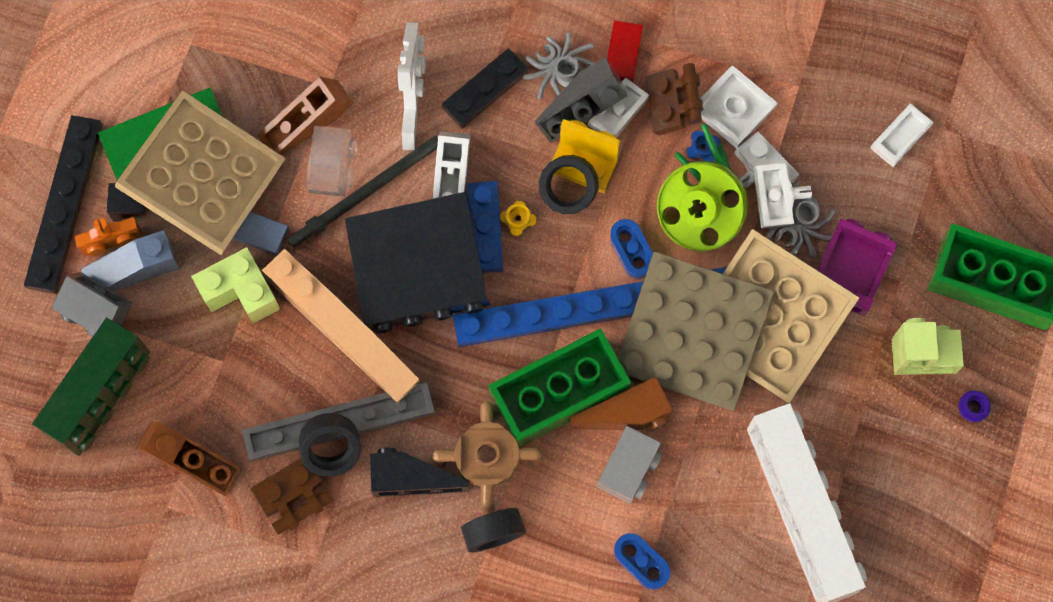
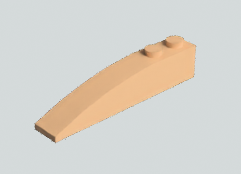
[262,249,420,403]

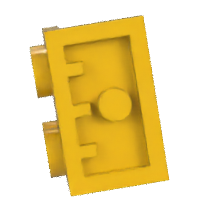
[552,119,621,194]

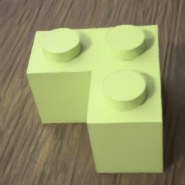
[191,247,280,324]
[892,318,964,375]

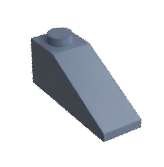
[82,230,180,291]

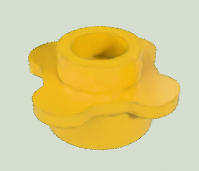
[500,201,536,236]

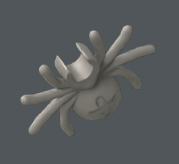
[523,32,594,100]
[766,181,835,258]

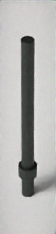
[287,135,438,249]

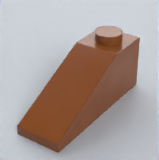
[257,76,353,155]
[570,377,673,430]

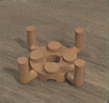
[433,401,542,514]

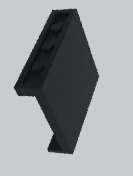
[345,192,490,334]

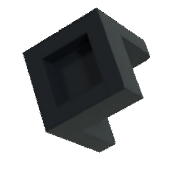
[107,183,145,222]

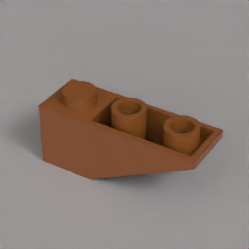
[135,421,241,496]

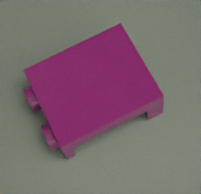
[817,219,898,316]

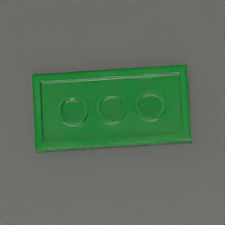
[97,87,223,180]

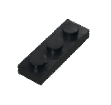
[442,48,529,129]

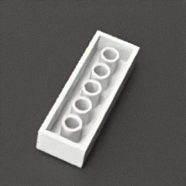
[747,404,867,602]

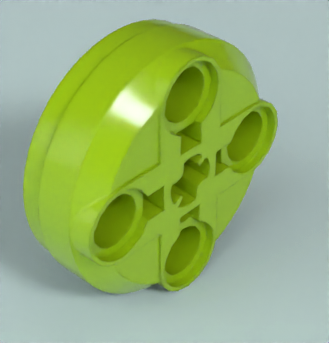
[657,161,748,251]

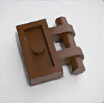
[646,63,704,135]
[250,458,333,534]

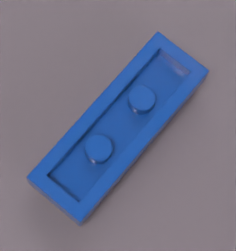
[467,181,503,273]

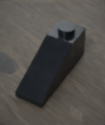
[370,448,469,497]

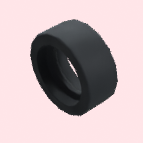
[539,155,599,214]
[298,413,361,477]
[461,508,526,553]

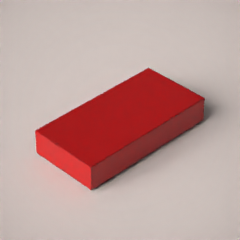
[607,20,643,83]

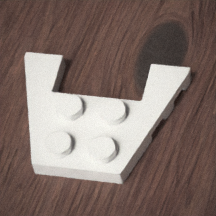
[398,22,426,151]

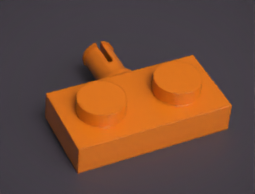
[74,217,143,257]

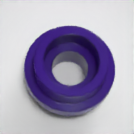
[958,391,991,422]

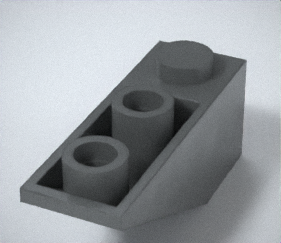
[535,57,628,143]

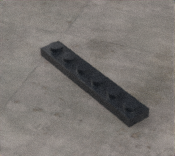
[24,115,103,294]

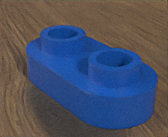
[610,219,653,279]
[614,533,670,590]

